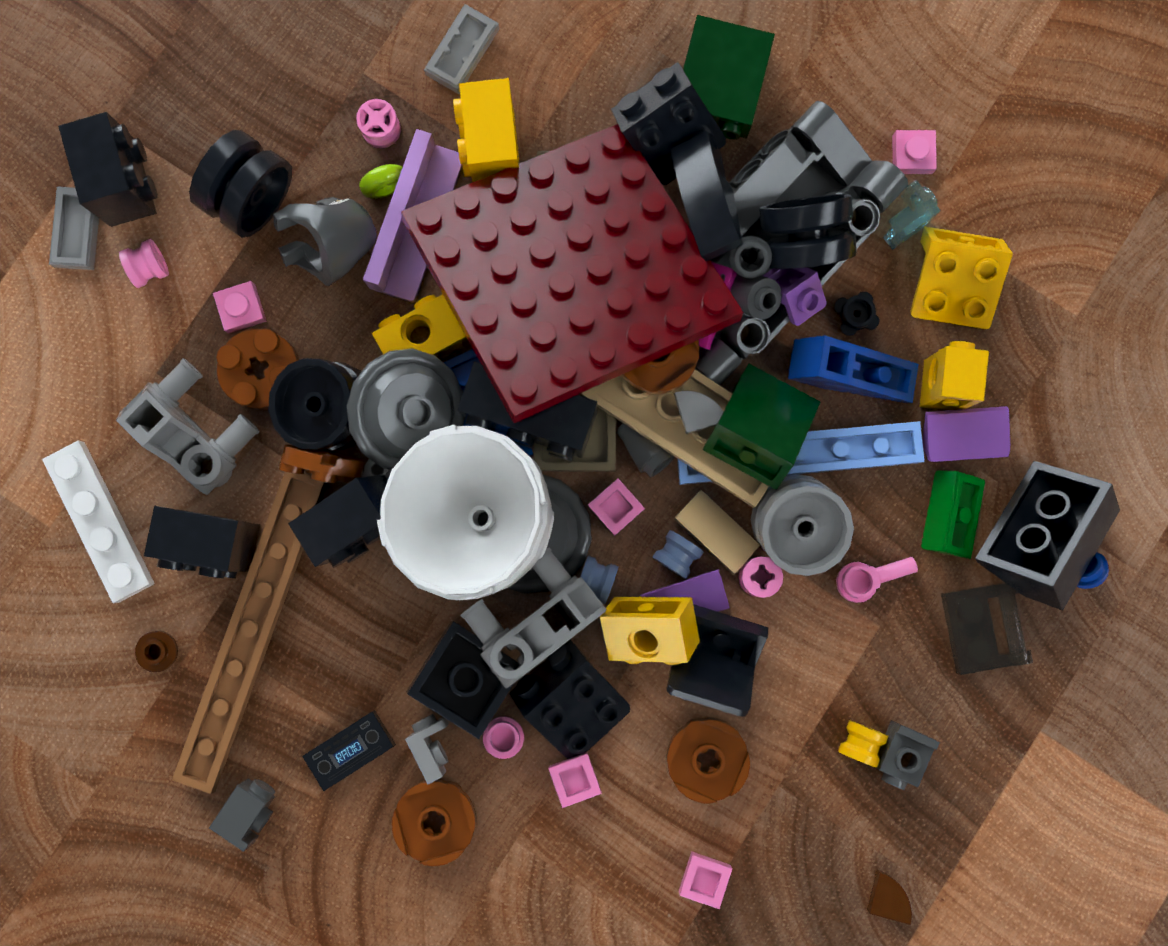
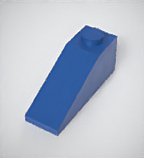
[788,335,919,403]

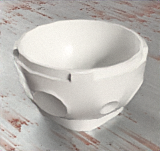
[377,425,554,601]

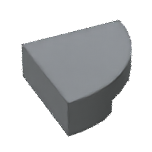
[674,391,723,434]

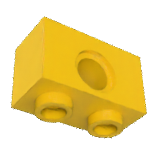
[372,294,470,360]
[919,341,989,410]
[600,597,700,665]

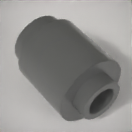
[730,274,782,319]

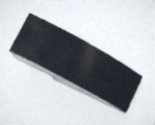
[671,131,743,261]

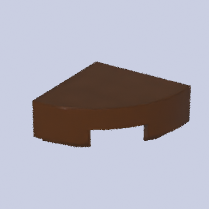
[867,870,912,925]

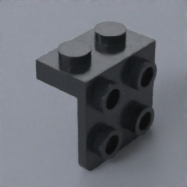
[611,62,726,185]
[666,604,769,717]
[509,639,630,759]

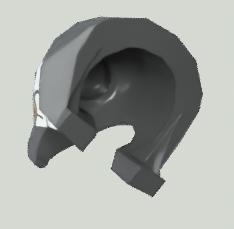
[273,197,377,287]

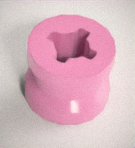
[356,99,401,149]
[119,239,169,288]
[738,556,783,598]

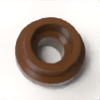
[135,631,178,672]

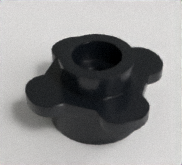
[834,292,880,336]

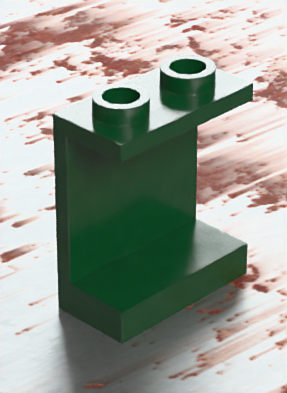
[683,15,775,140]
[702,363,821,490]

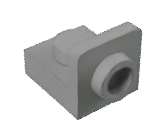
[405,714,449,784]

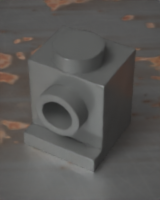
[875,720,940,790]
[209,778,275,852]

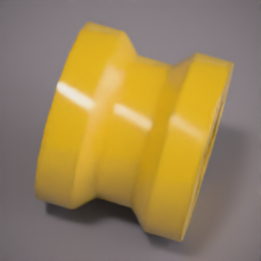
[838,720,889,768]

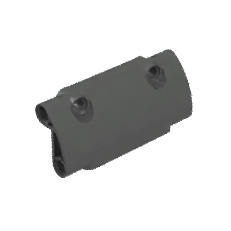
[688,101,908,386]

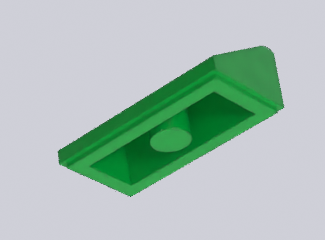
[921,470,985,559]

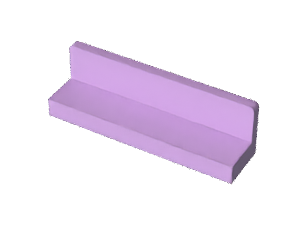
[363,129,463,303]

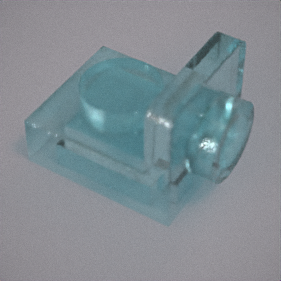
[883,180,941,250]

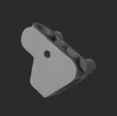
[116,358,260,495]
[460,547,607,688]

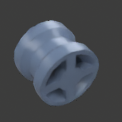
[652,530,704,579]
[580,555,619,604]

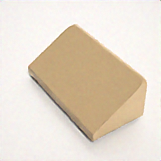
[674,490,760,575]

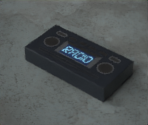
[302,710,396,792]

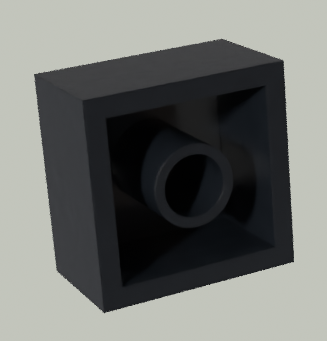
[58,112,158,227]
[288,474,388,568]
[144,506,260,579]
[406,621,519,739]

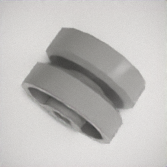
[750,474,854,576]

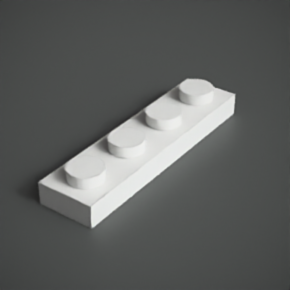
[42,440,155,603]

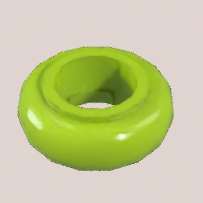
[359,164,403,199]

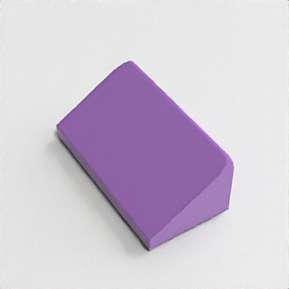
[922,406,1010,462]
[640,569,730,612]

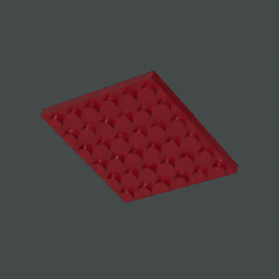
[401,124,744,423]

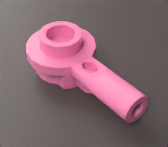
[836,557,918,603]

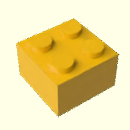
[453,78,520,182]

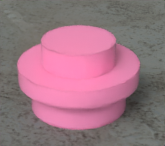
[483,716,524,759]

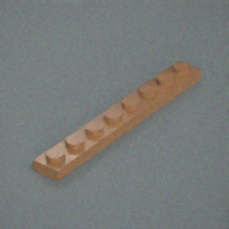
[172,472,328,794]

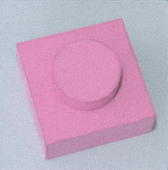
[892,130,937,174]
[213,281,267,334]
[587,478,645,536]
[548,752,602,808]
[678,851,732,909]

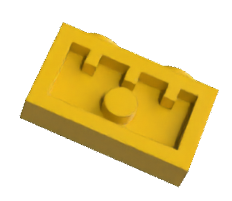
[910,226,1013,329]

